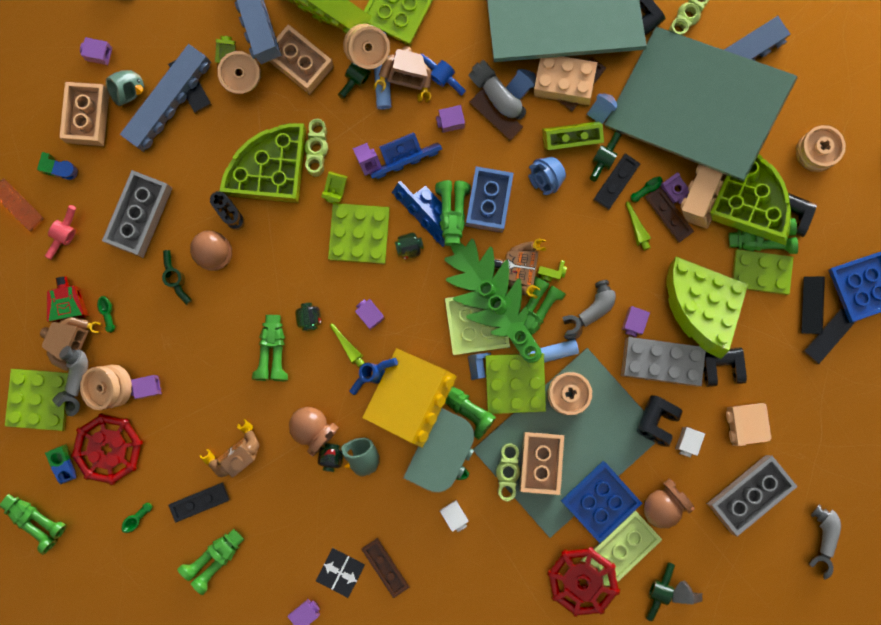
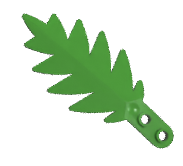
[444,239,542,363]

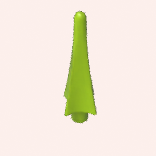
[626,201,651,251]
[330,324,365,368]

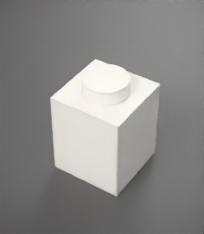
[675,427,705,458]
[440,500,469,532]

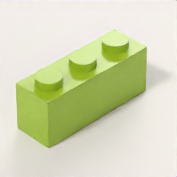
[542,121,604,150]

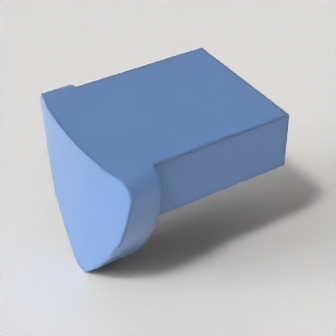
[506,69,536,100]
[587,94,617,124]
[468,352,491,380]

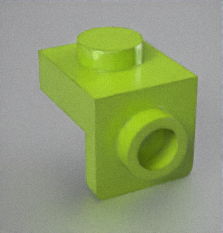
[215,36,236,63]
[321,172,348,203]
[536,260,567,282]

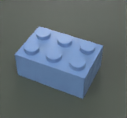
[466,166,514,233]

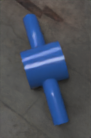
[421,54,466,95]
[349,358,398,395]

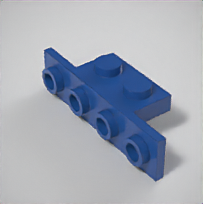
[370,132,442,179]
[392,181,445,247]

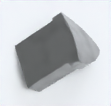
[672,581,702,604]

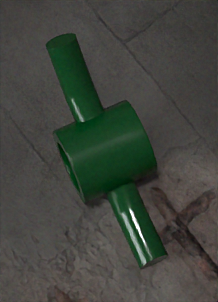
[338,62,371,99]
[590,131,622,182]
[162,250,192,305]
[646,563,675,621]

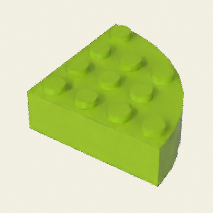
[283,0,372,34]
[219,123,306,203]
[710,154,791,245]
[666,257,748,359]

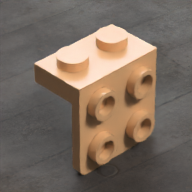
[726,403,771,446]

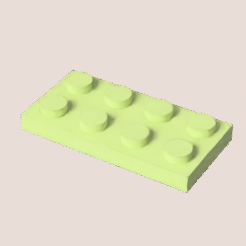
[581,511,662,586]

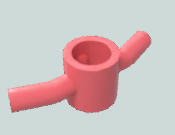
[45,205,76,260]

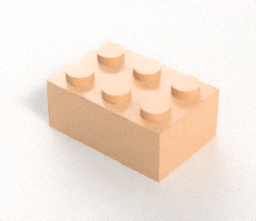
[269,24,334,95]
[534,57,598,106]
[59,82,109,146]
[681,164,727,229]
[519,432,564,495]

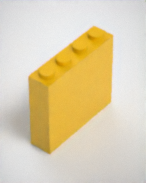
[362,348,457,448]

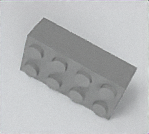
[102,170,172,258]
[621,337,706,387]
[707,455,797,536]

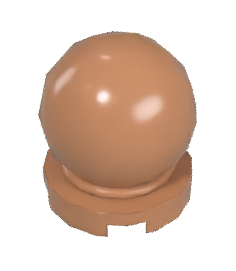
[190,230,232,271]
[289,407,339,457]
[644,479,695,529]

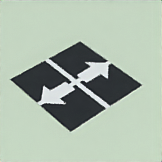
[316,548,365,598]

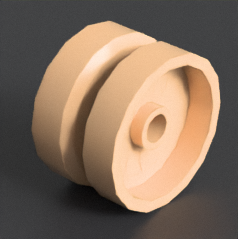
[343,24,390,69]
[218,51,261,94]
[796,125,846,172]
[80,365,132,410]
[547,372,592,415]

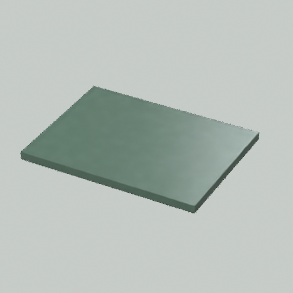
[487,0,647,62]
[605,27,797,182]
[473,348,658,538]

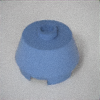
[529,157,566,195]

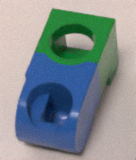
[37,152,78,180]
[45,444,77,484]

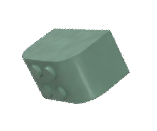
[403,408,474,492]

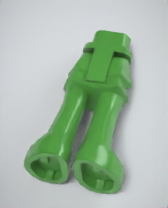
[435,180,471,246]
[729,218,798,254]
[519,276,566,342]
[252,315,288,382]
[445,386,496,440]
[0,494,67,555]
[177,529,244,595]

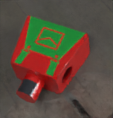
[47,276,89,323]

